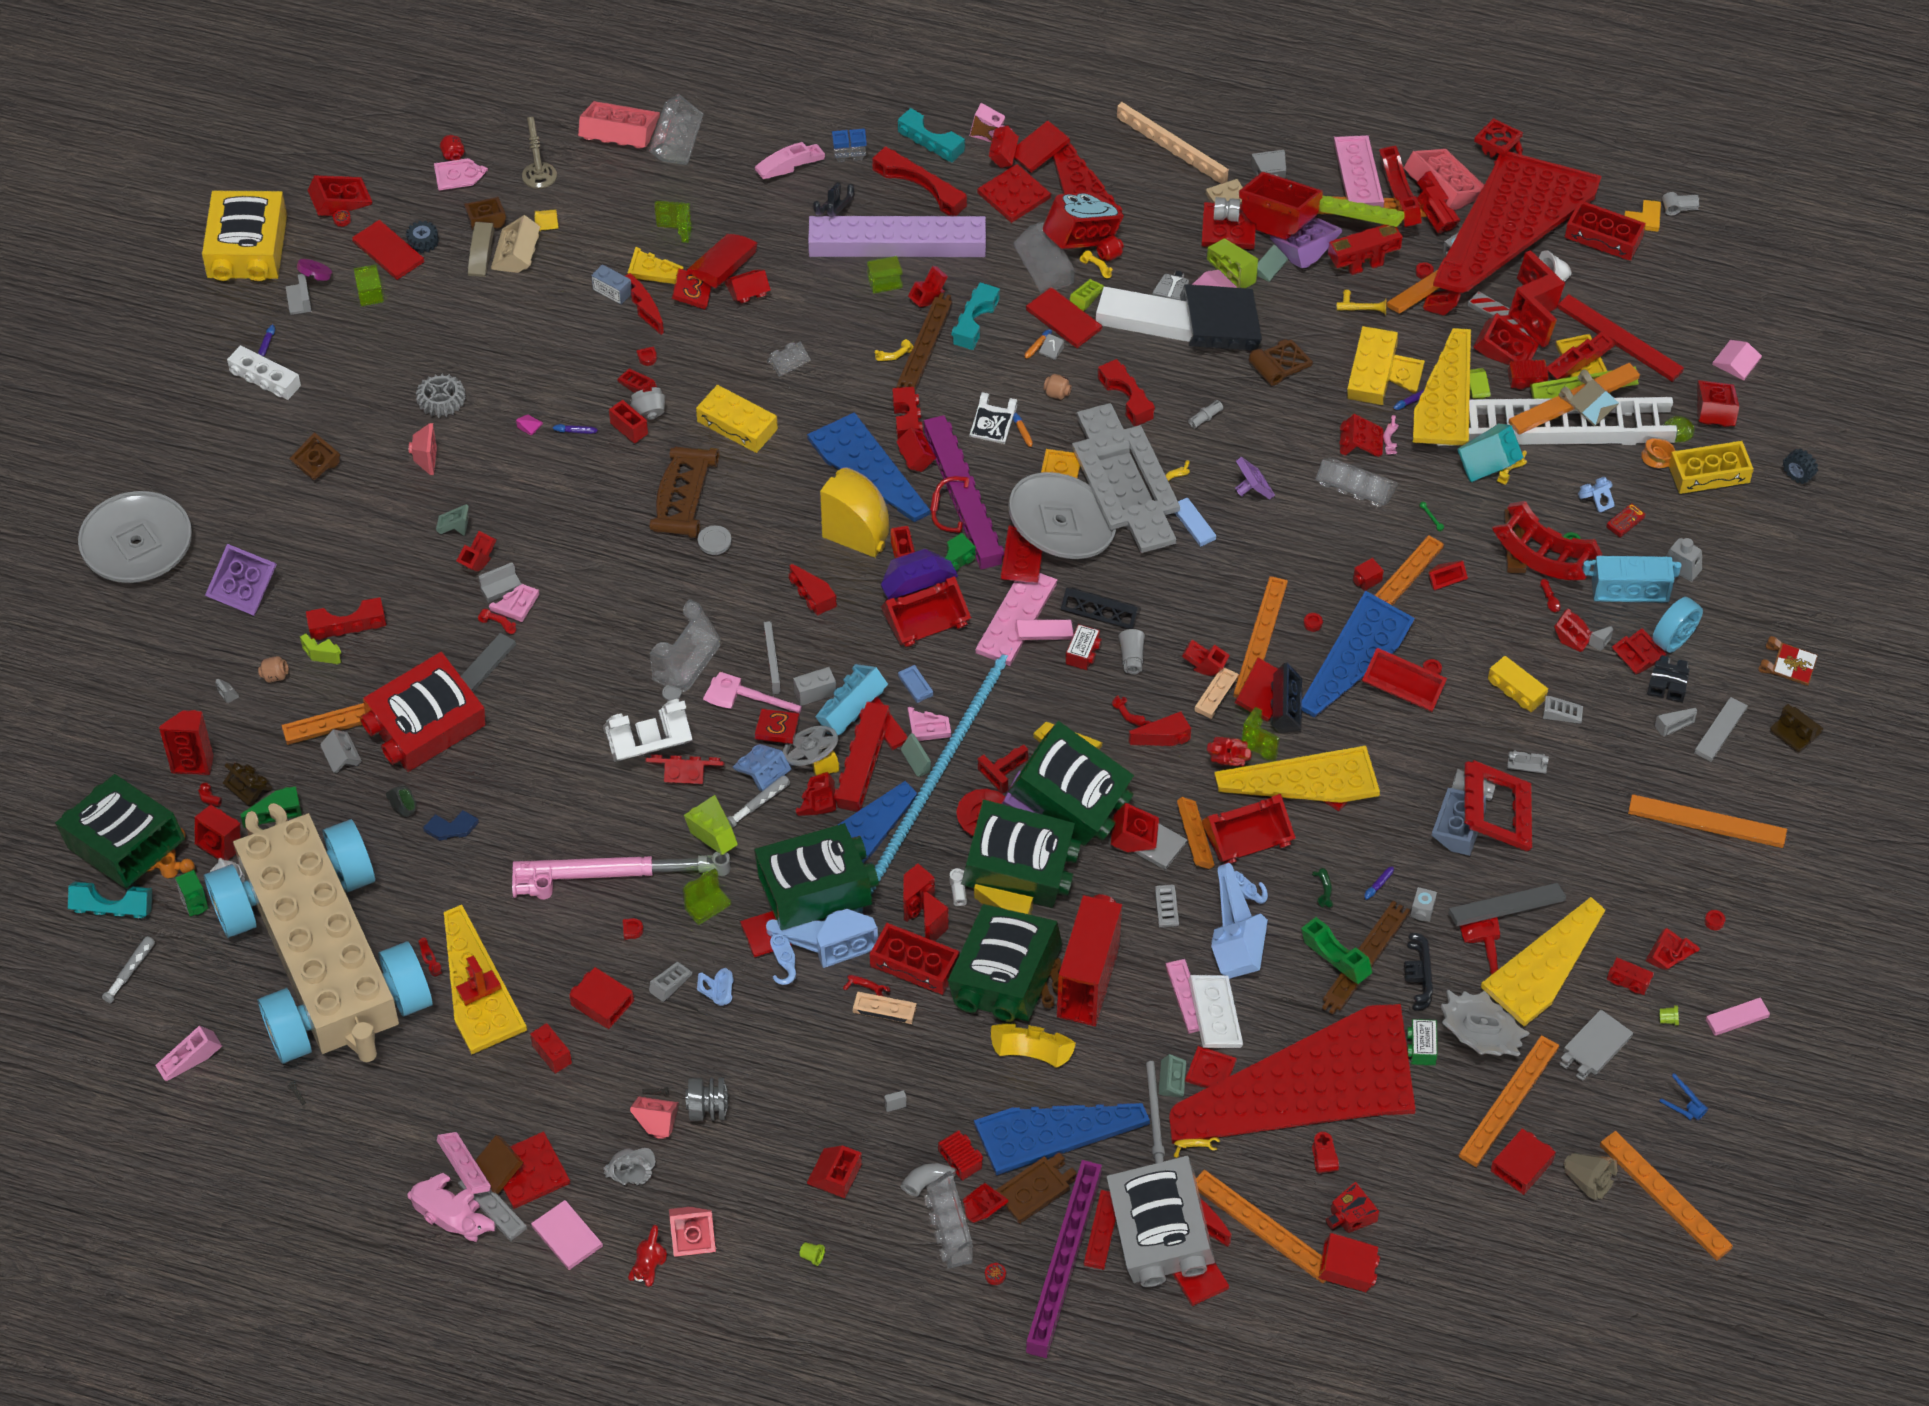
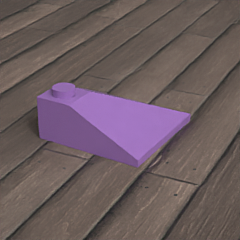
[1270,217,1342,268]
[205,544,277,616]

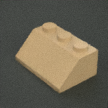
[491,215,540,273]

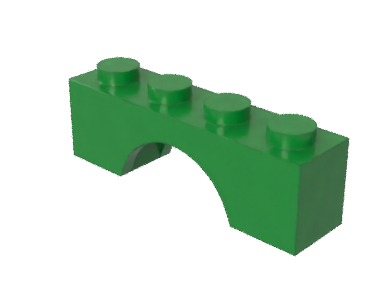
[914,533,976,593]
[1301,917,1373,984]

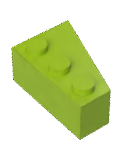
[1207,238,1258,288]
[684,795,738,855]

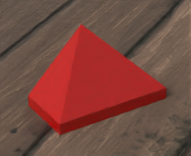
[1429,560,1468,590]

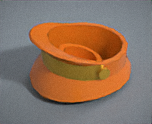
[1642,438,1675,468]

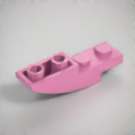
[755,142,825,179]

